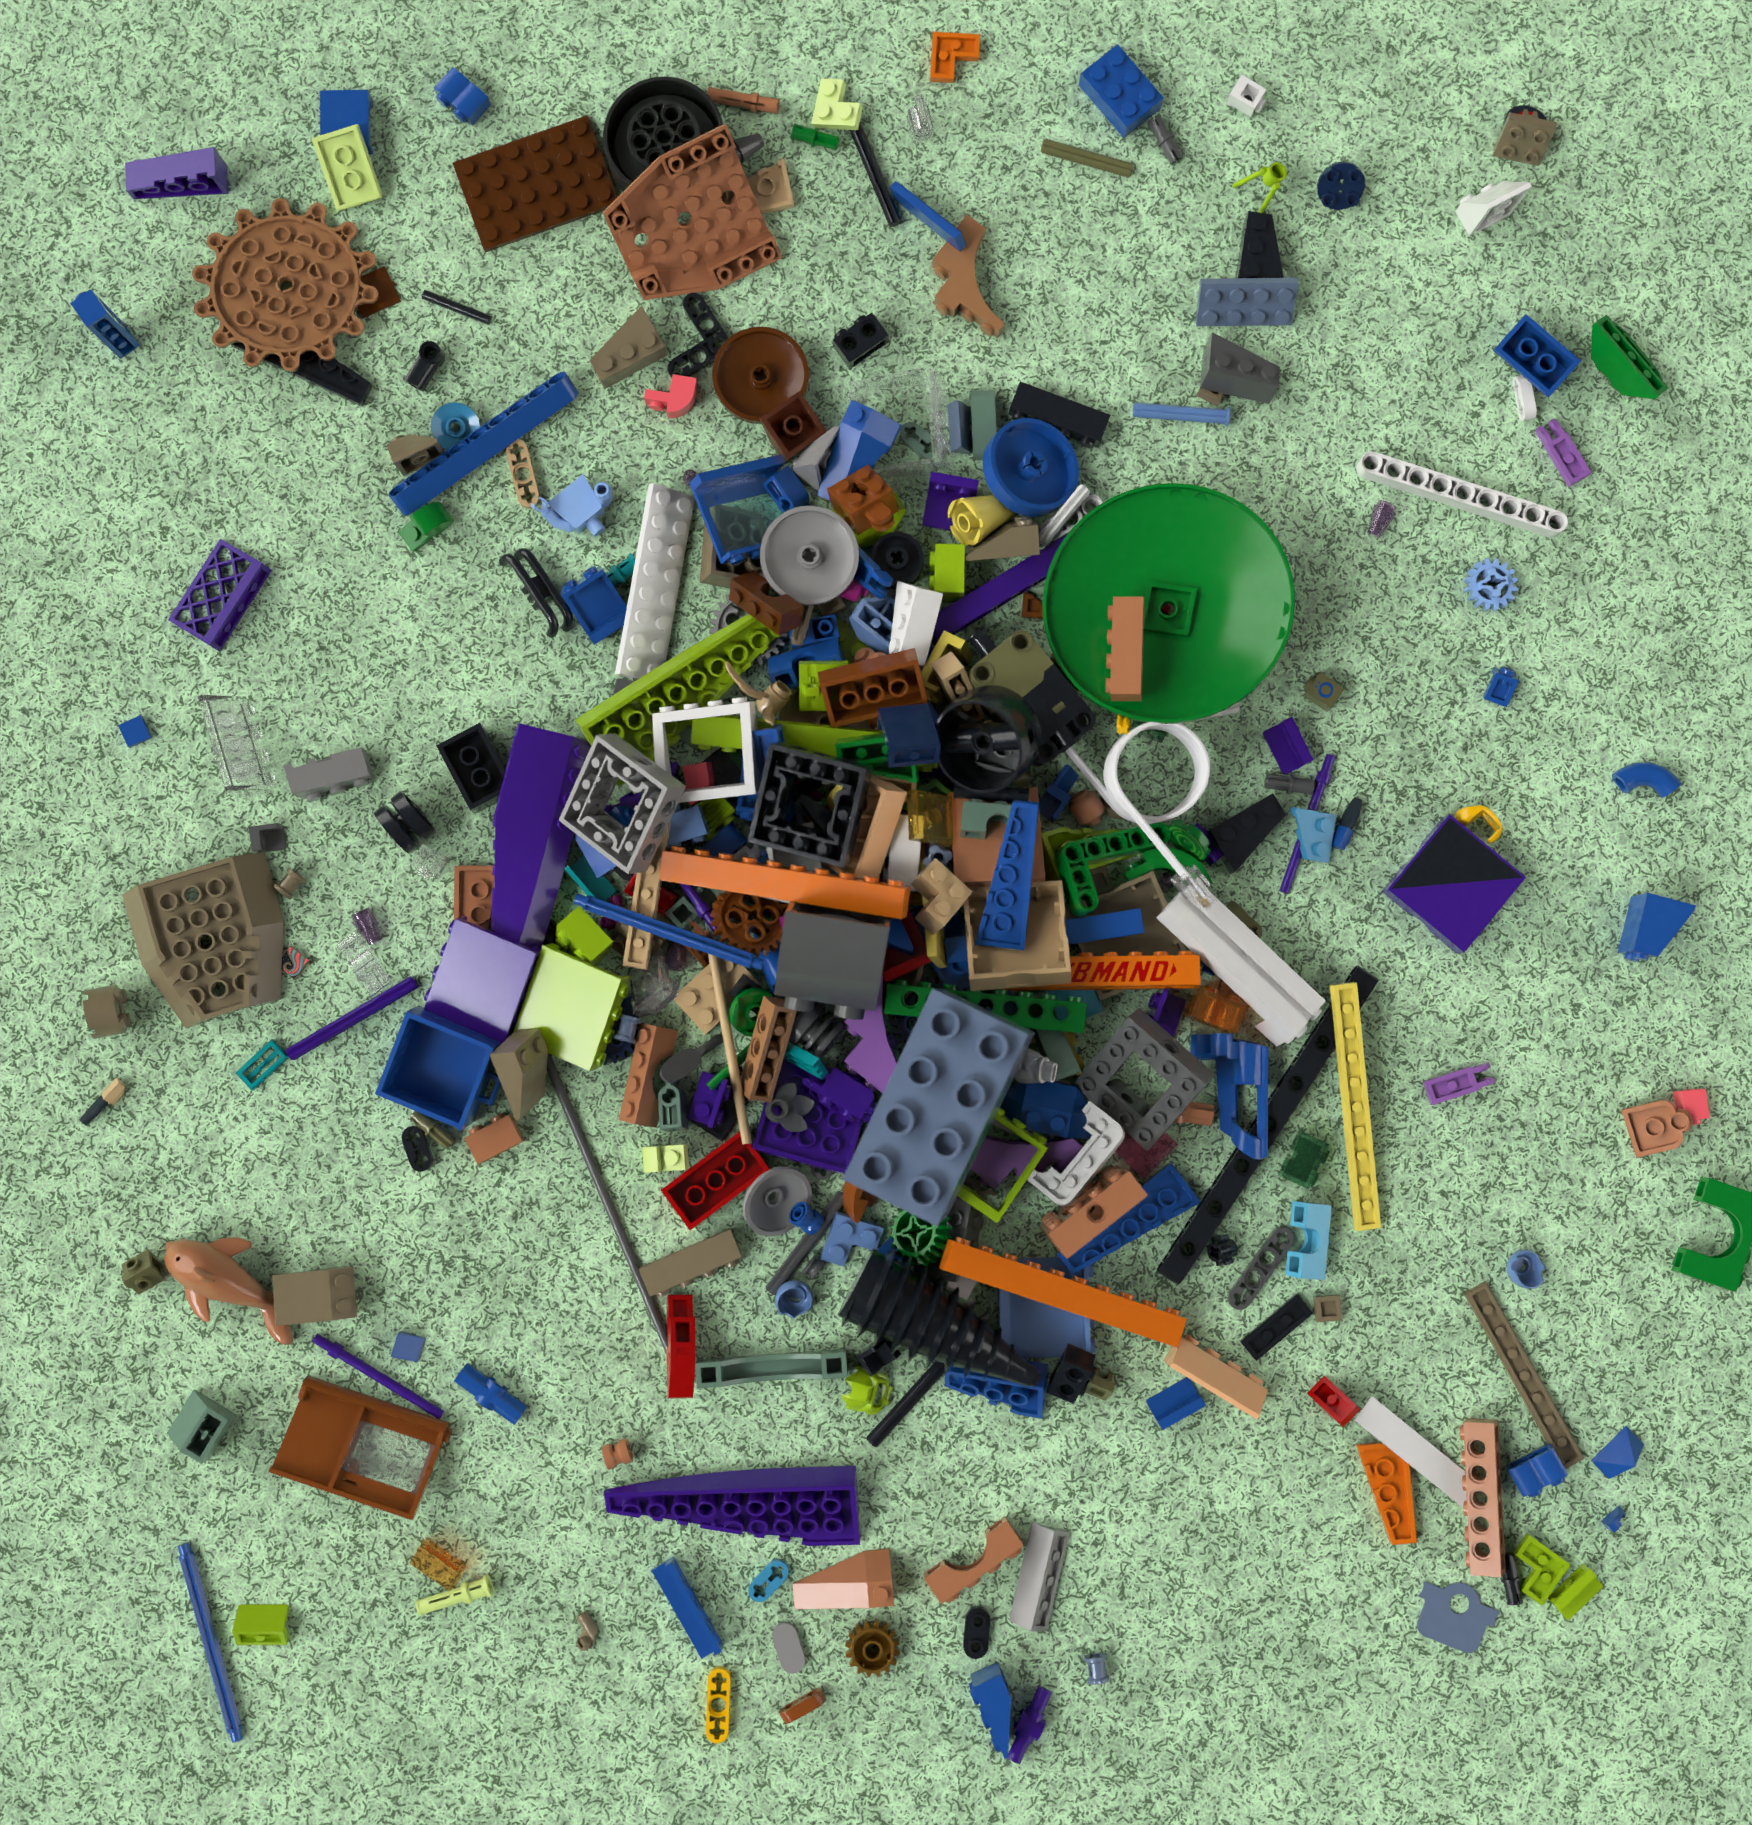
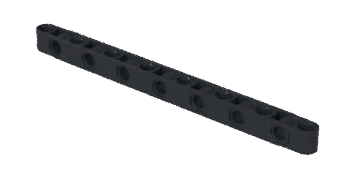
[1157,965,1378,1285]

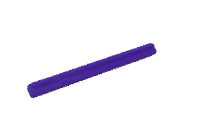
[286,976,419,1060]

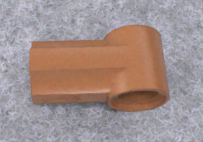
[1175,1102,1214,1126]

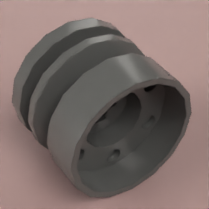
[788,1001,845,1059]

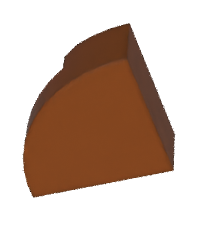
[1021,593,1043,619]

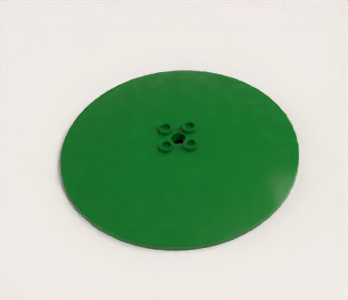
[1043,483,1295,724]

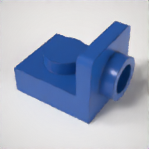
[1483,666,1519,707]

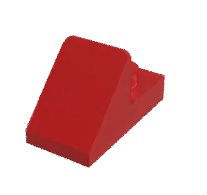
[1307,1376,1360,1427]

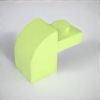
[642,1144,689,1172]

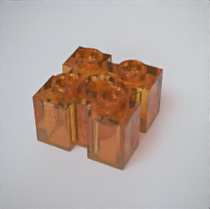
[1184,985,1248,1034]

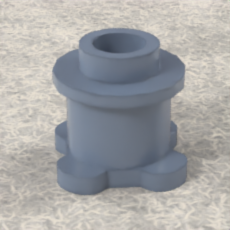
[924,841,953,868]

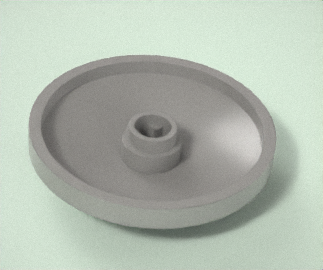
[760,506,859,606]

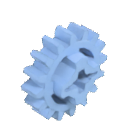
[1463,558,1518,612]

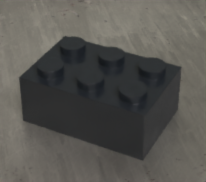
[436,723,506,814]

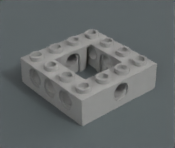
[559,734,686,874]

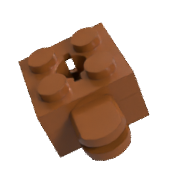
[827,465,899,535]

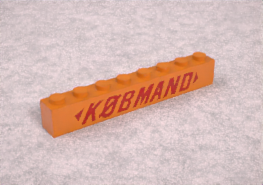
[1000,951,1201,991]

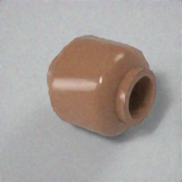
[1069,789,1105,827]

